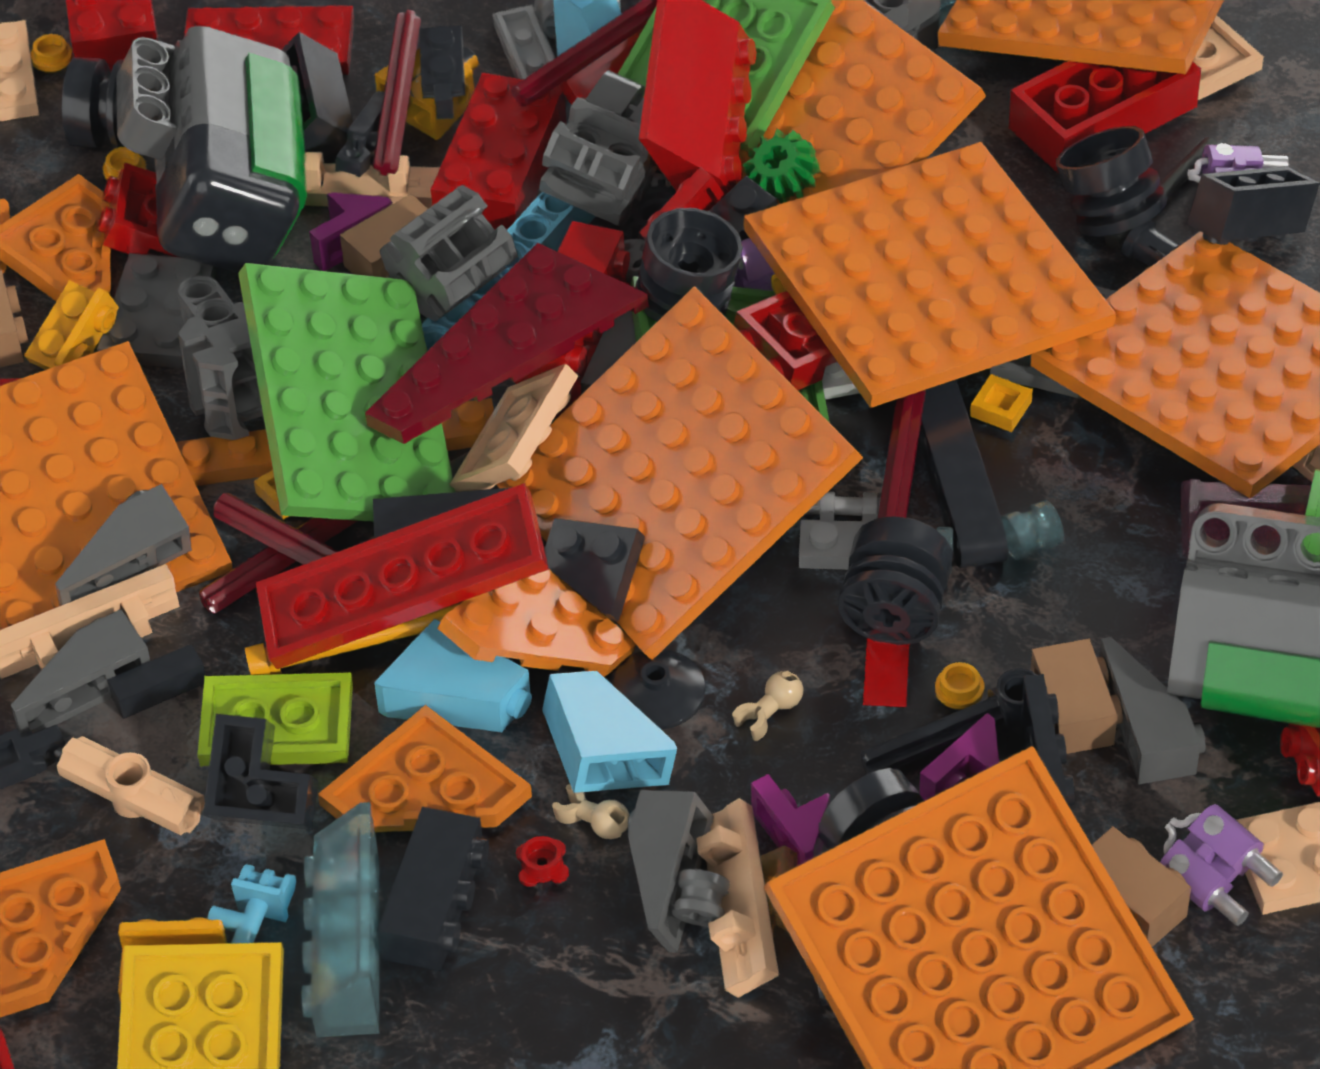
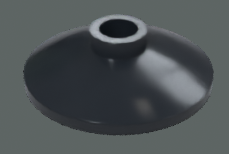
[609,649,705,730]

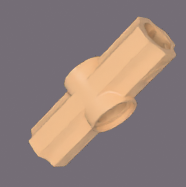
[57,736,205,835]

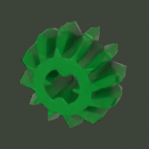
[742,129,820,204]

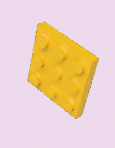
[117,943,284,1069]

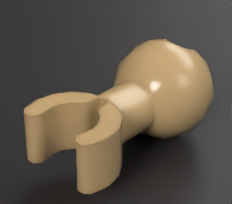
[732,671,804,741]
[552,784,630,839]

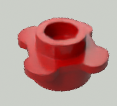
[516,836,569,887]

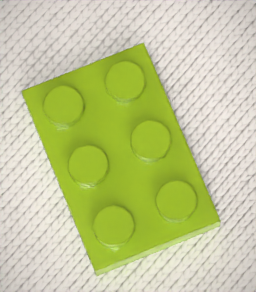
[197,673,353,767]

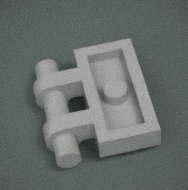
[799,491,880,570]

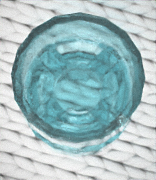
[1001,500,1064,560]

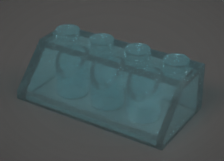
[302,802,380,1037]

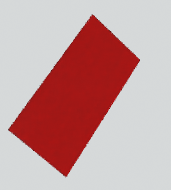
[863,638,909,707]

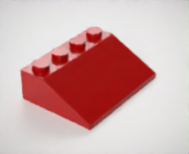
[639,0,756,195]

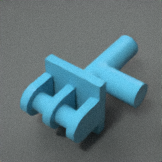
[207,864,296,944]

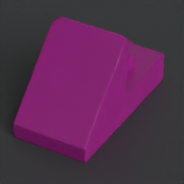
[309,192,392,271]
[919,714,999,801]
[751,774,830,868]

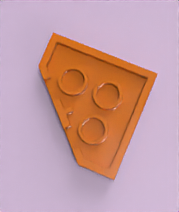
[0,174,111,301]
[437,569,637,677]
[318,705,532,833]
[0,839,121,1018]

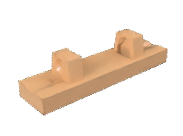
[304,152,440,209]
[0,564,180,679]
[696,798,779,998]

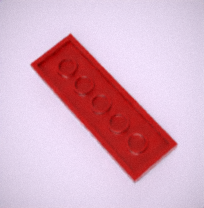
[256,483,549,669]

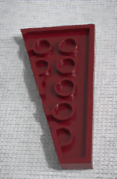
[365,243,649,444]

